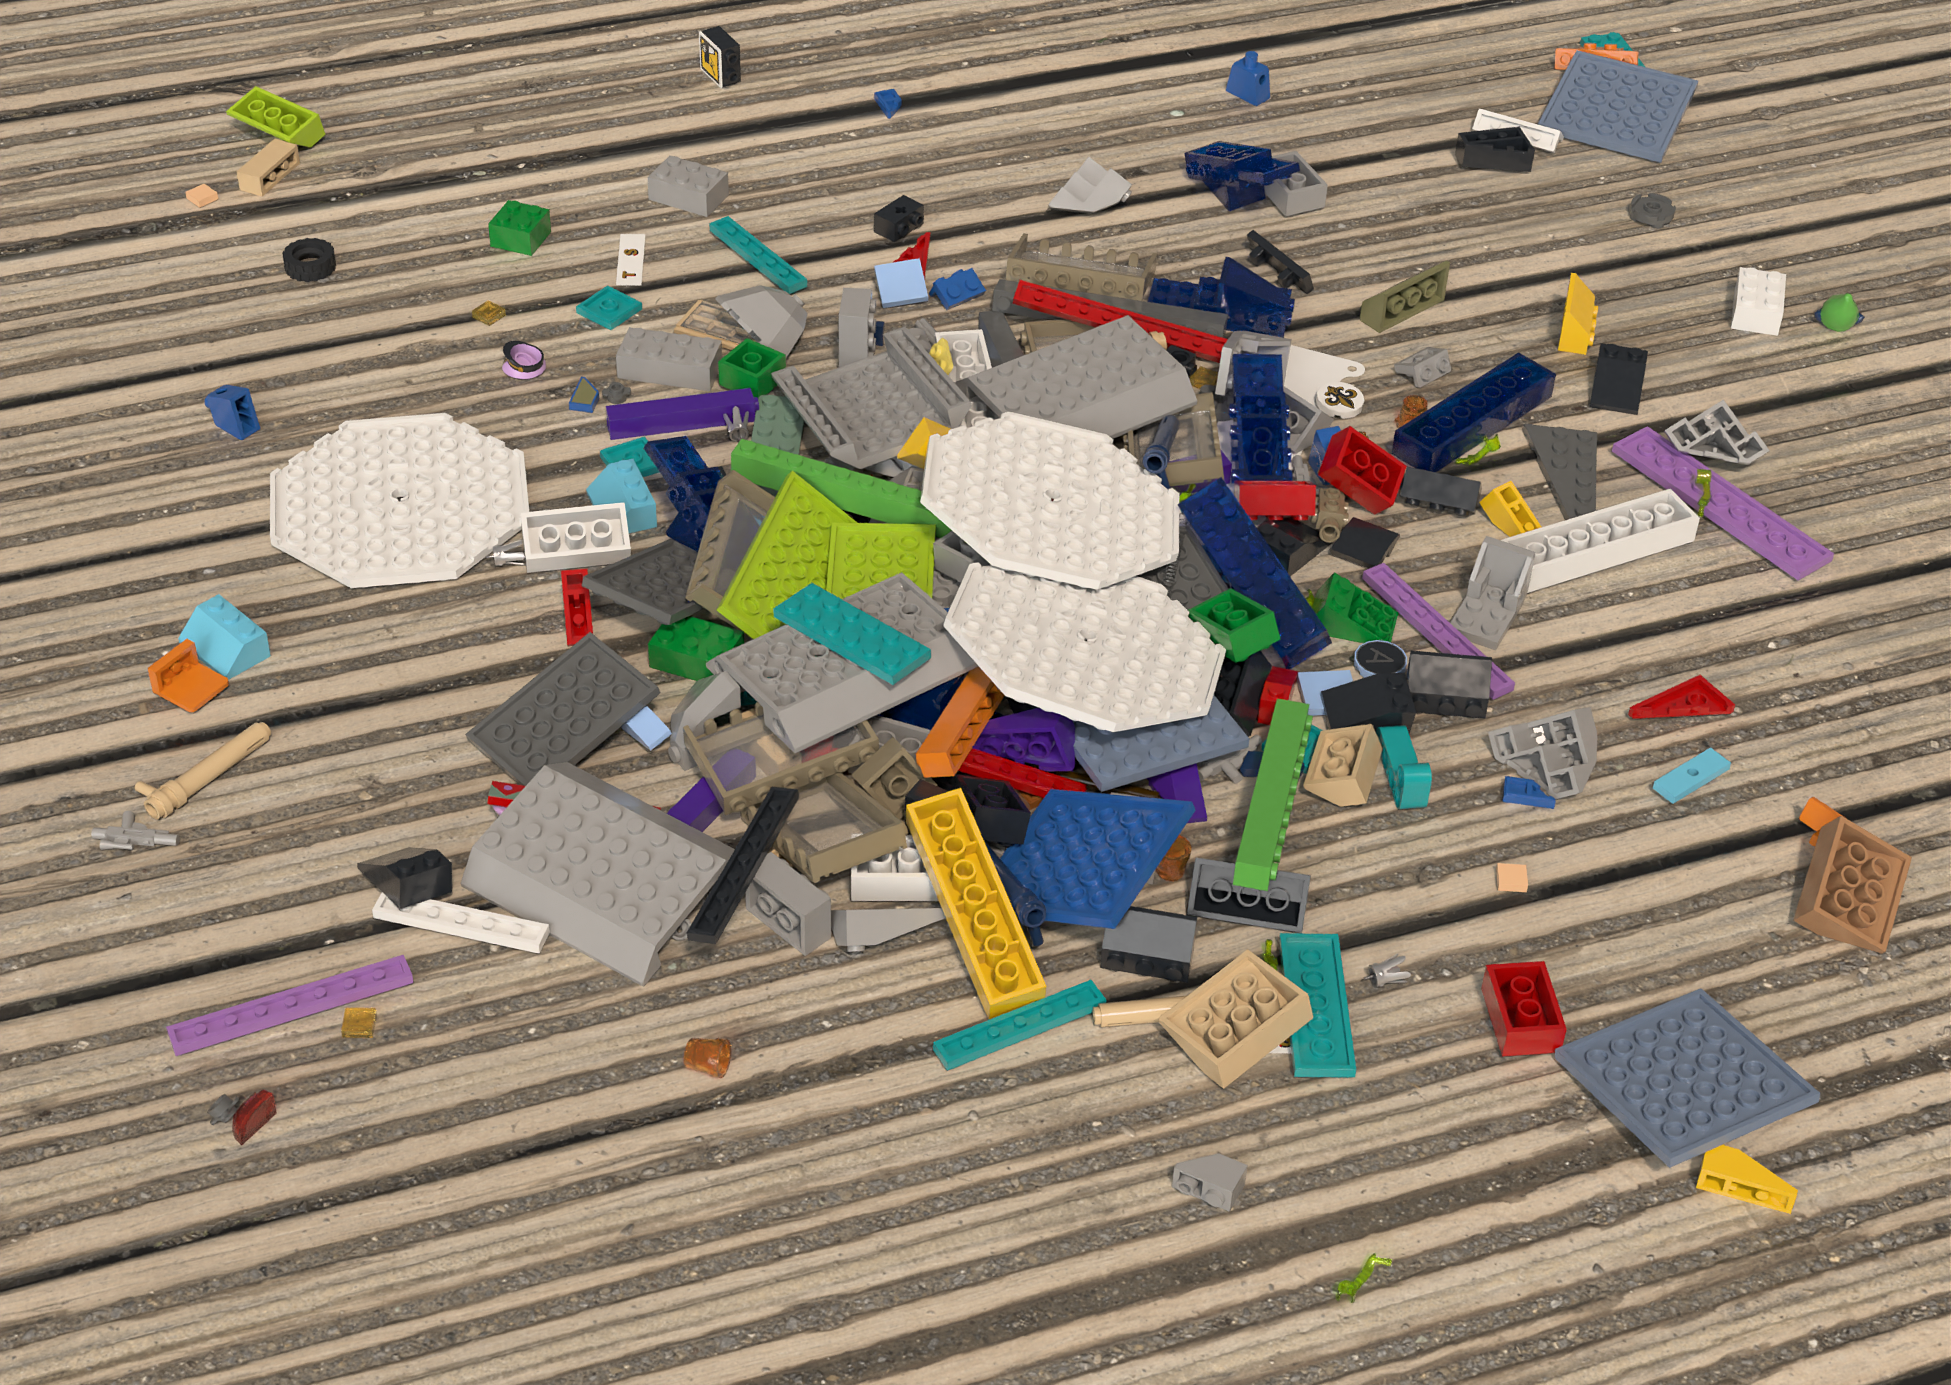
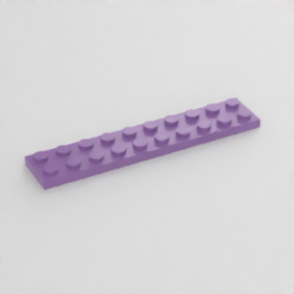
[1612,426,1834,580]

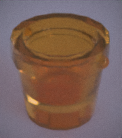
[1395,395,1430,435]
[1156,835,1192,881]
[684,1037,731,1079]

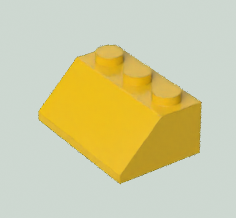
[1558,273,1598,355]
[897,417,950,469]

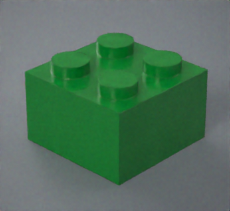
[488,200,551,256]
[718,338,786,399]

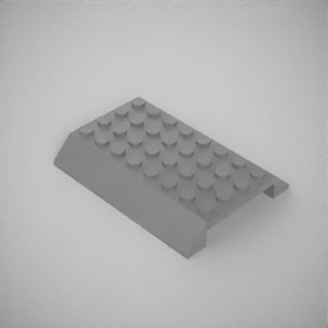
[954,315,1197,439]
[771,327,972,469]
[461,762,735,987]

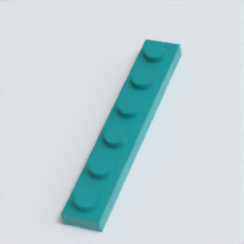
[709,216,807,294]
[933,980,1106,1071]

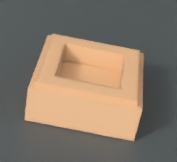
[185,184,218,208]
[1496,863,1528,892]

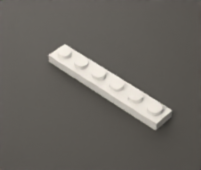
[372,892,550,954]

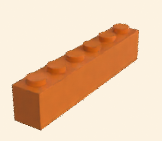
[916,666,1005,778]

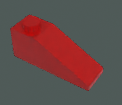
[561,569,593,647]
[1258,666,1299,725]

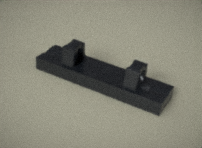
[1247,230,1314,294]

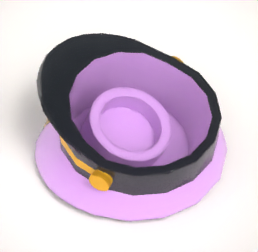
[502,341,546,379]

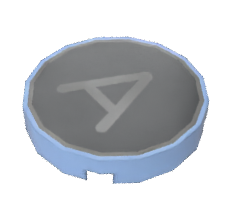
[1354,640,1407,678]

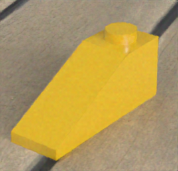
[1479,481,1542,537]
[1696,1144,1798,1214]

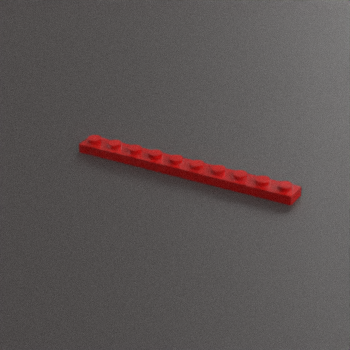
[1013,280,1228,363]

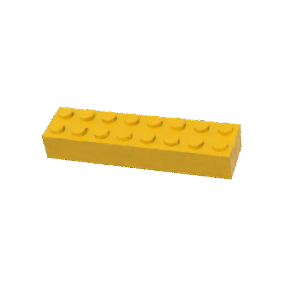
[906,788,1047,1020]

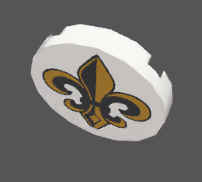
[1316,382,1364,419]

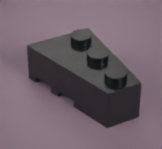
[1455,126,1535,172]

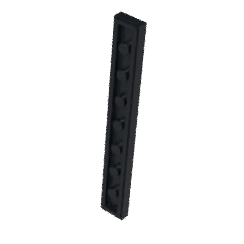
[686,786,799,944]

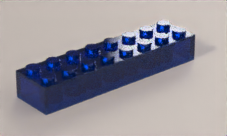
[1391,352,1556,472]
[1177,477,1332,669]

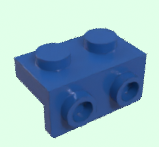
[929,268,986,311]

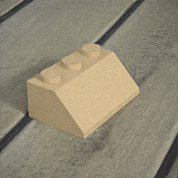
[1303,724,1382,807]

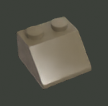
[852,737,937,820]

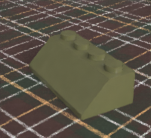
[1360,260,1450,333]

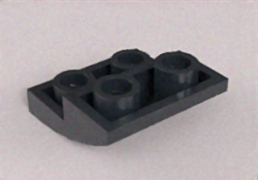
[1331,517,1400,569]

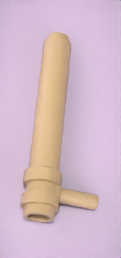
[135,722,271,820]
[1093,995,1188,1028]

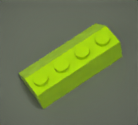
[226,86,326,147]

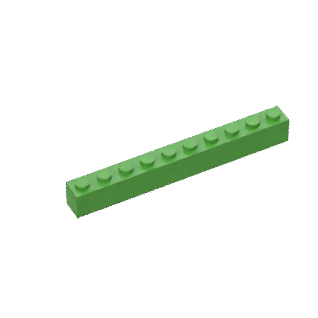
[731,439,952,538]
[1233,699,1313,891]

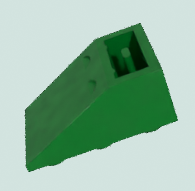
[1308,572,1398,643]

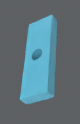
[1653,747,1731,804]

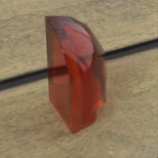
[232,1090,277,1146]

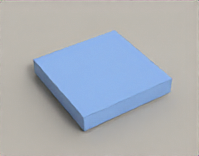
[874,258,928,308]
[1297,670,1353,716]

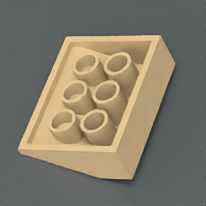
[1158,949,1313,1089]

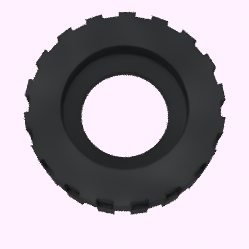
[282,238,336,282]

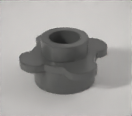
[602,382,631,404]
[207,1094,239,1125]

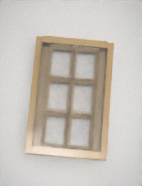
[674,300,756,350]

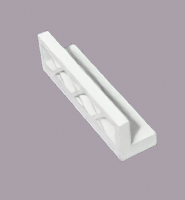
[1472,109,1564,153]

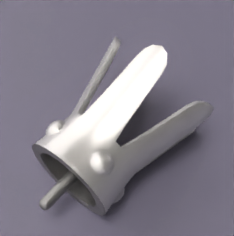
[723,406,749,442]
[486,540,526,566]
[1364,953,1411,987]

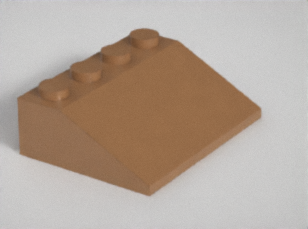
[1793,816,1912,954]

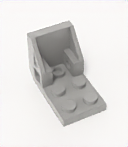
[1215,331,1292,396]
[1450,536,1536,651]

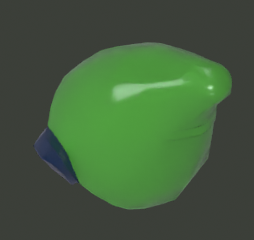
[1815,293,1865,332]

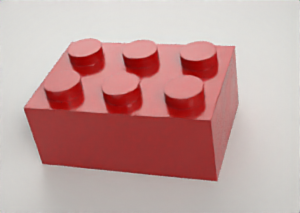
[1318,426,1407,515]
[1234,481,1316,520]
[1481,961,1567,1057]

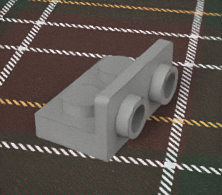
[1394,347,1451,388]

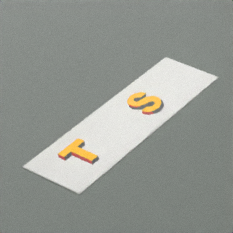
[616,234,645,285]

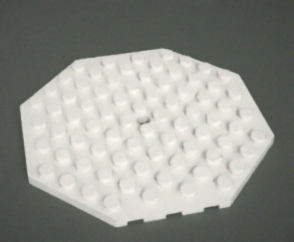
[920,412,1179,590]
[270,413,529,588]
[944,563,1226,732]

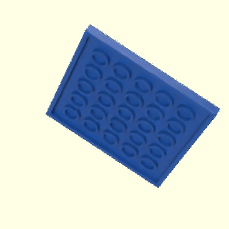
[1000,789,1196,929]

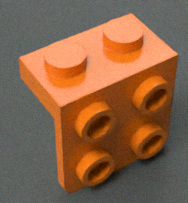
[148,639,229,712]

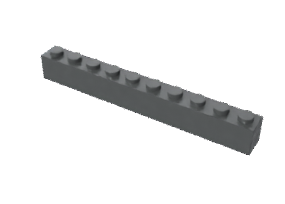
[992,279,1228,338]

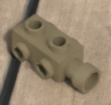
[1311,488,1349,543]

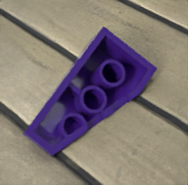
[972,708,1075,771]
[1147,763,1207,823]

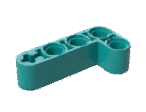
[1376,725,1432,809]

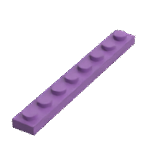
[1362,563,1515,700]
[166,954,413,1056]

